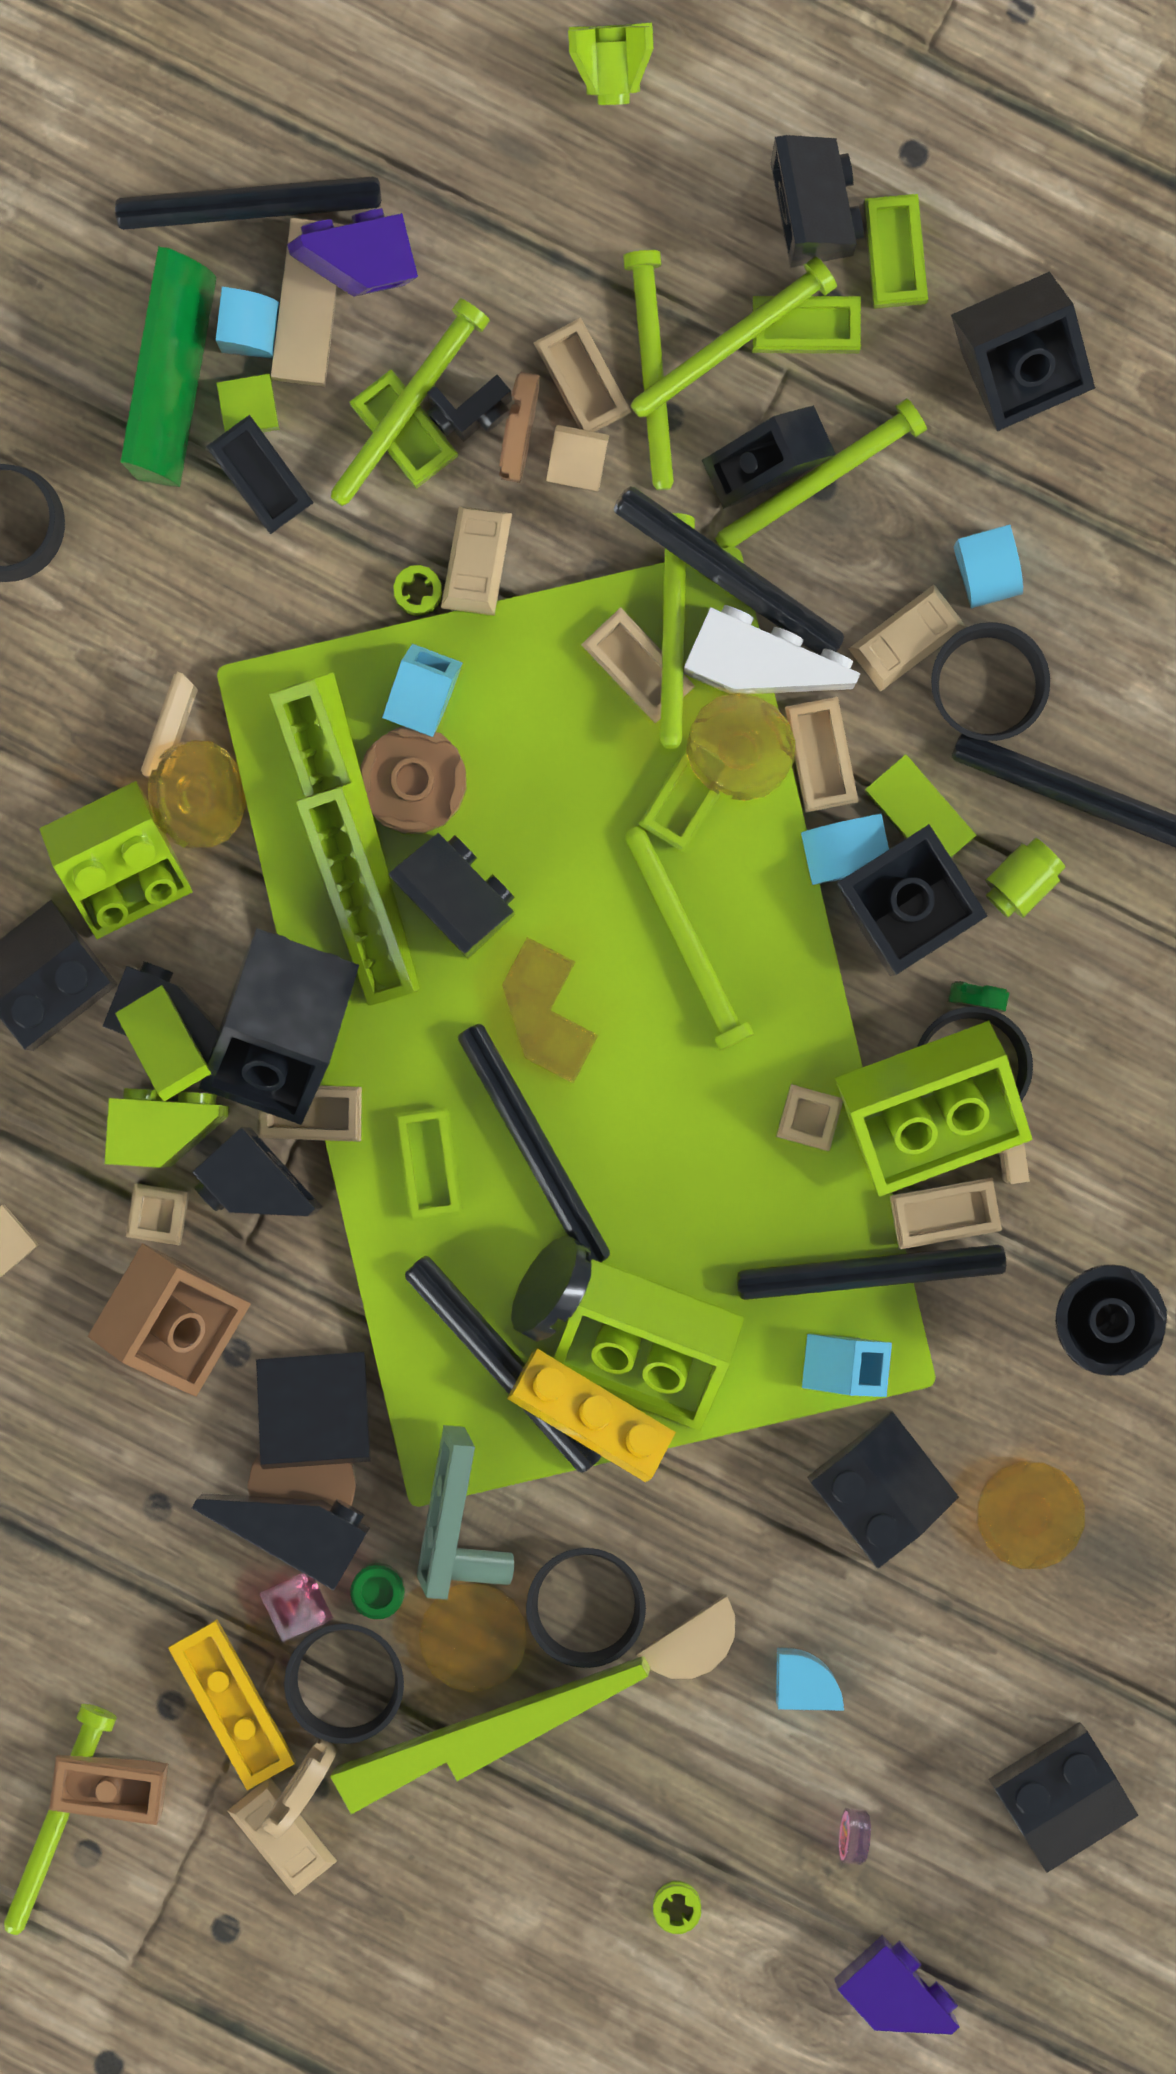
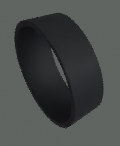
[0,464,65,582]
[931,622,1050,741]
[917,1006,1033,1102]
[526,1548,646,1668]
[284,1624,404,1744]

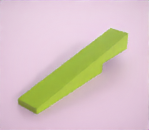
[269,672,420,1006]
[330,1656,650,1814]

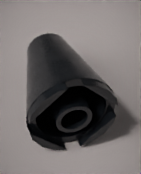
[1055,1265,1167,1376]

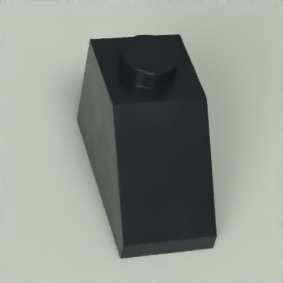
[702,405,836,509]

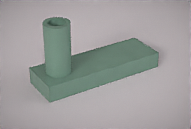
[417,1425,514,1599]

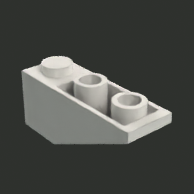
[683,605,860,695]

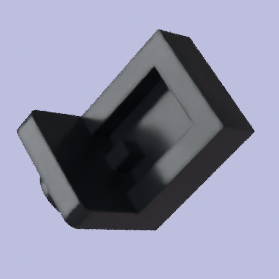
[426,375,512,442]

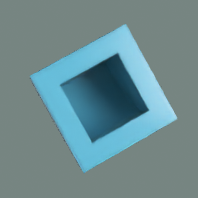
[216,287,280,359]
[953,525,1023,608]
[382,644,463,737]
[801,814,889,885]
[802,1334,892,1397]
[776,1648,844,1711]

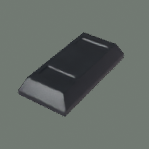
[206,415,314,534]

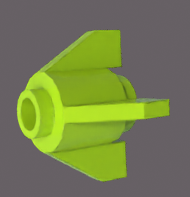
[568,22,654,105]

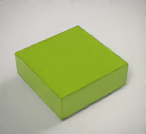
[217,374,280,433]

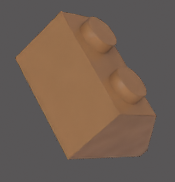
[87,1243,251,1397]

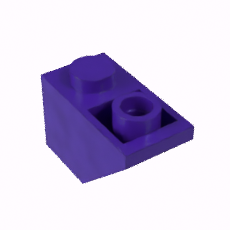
[287,208,418,297]
[834,1935,960,2035]

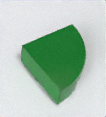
[948,981,1010,1013]

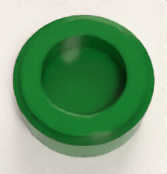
[350,1563,405,1619]

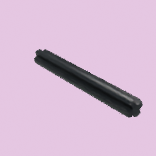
[115,176,382,230]
[613,486,844,655]
[952,734,1176,848]
[458,1024,610,1262]
[737,1245,1007,1300]
[405,1256,602,1473]

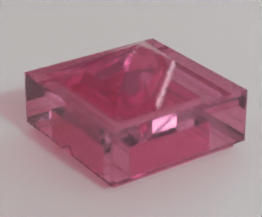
[259,1573,333,1642]

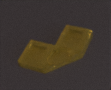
[502,937,598,1083]

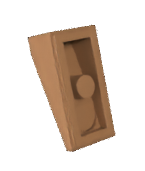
[49,1755,169,1825]

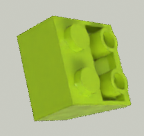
[39,781,193,940]
[105,1088,229,1168]

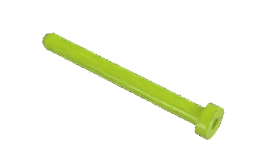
[623,250,674,490]
[631,256,837,417]
[331,298,490,506]
[715,398,927,548]
[660,513,695,749]
[626,825,754,1051]
[4,1703,117,1935]

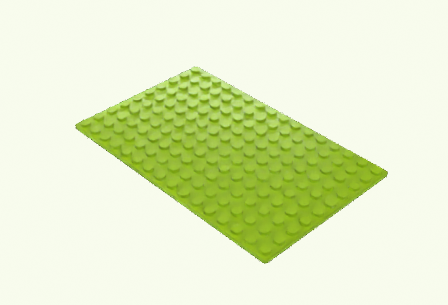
[217,547,936,1507]

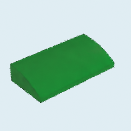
[121,246,217,487]

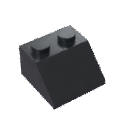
[770,135,864,268]
[951,271,1095,431]
[836,824,988,976]
[388,833,515,959]
[0,900,118,1051]
[193,1127,323,1216]
[807,1411,959,1569]
[989,1722,1139,1873]

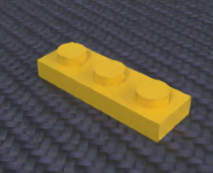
[507,1349,676,1482]
[168,1619,296,1791]

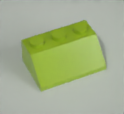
[835,1021,1033,1197]
[554,1259,745,1431]

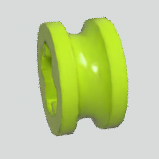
[393,565,442,616]
[653,1881,701,1934]

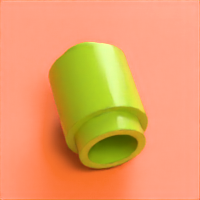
[985,838,1066,918]

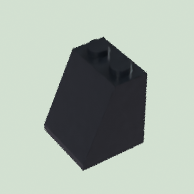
[198,928,359,1125]

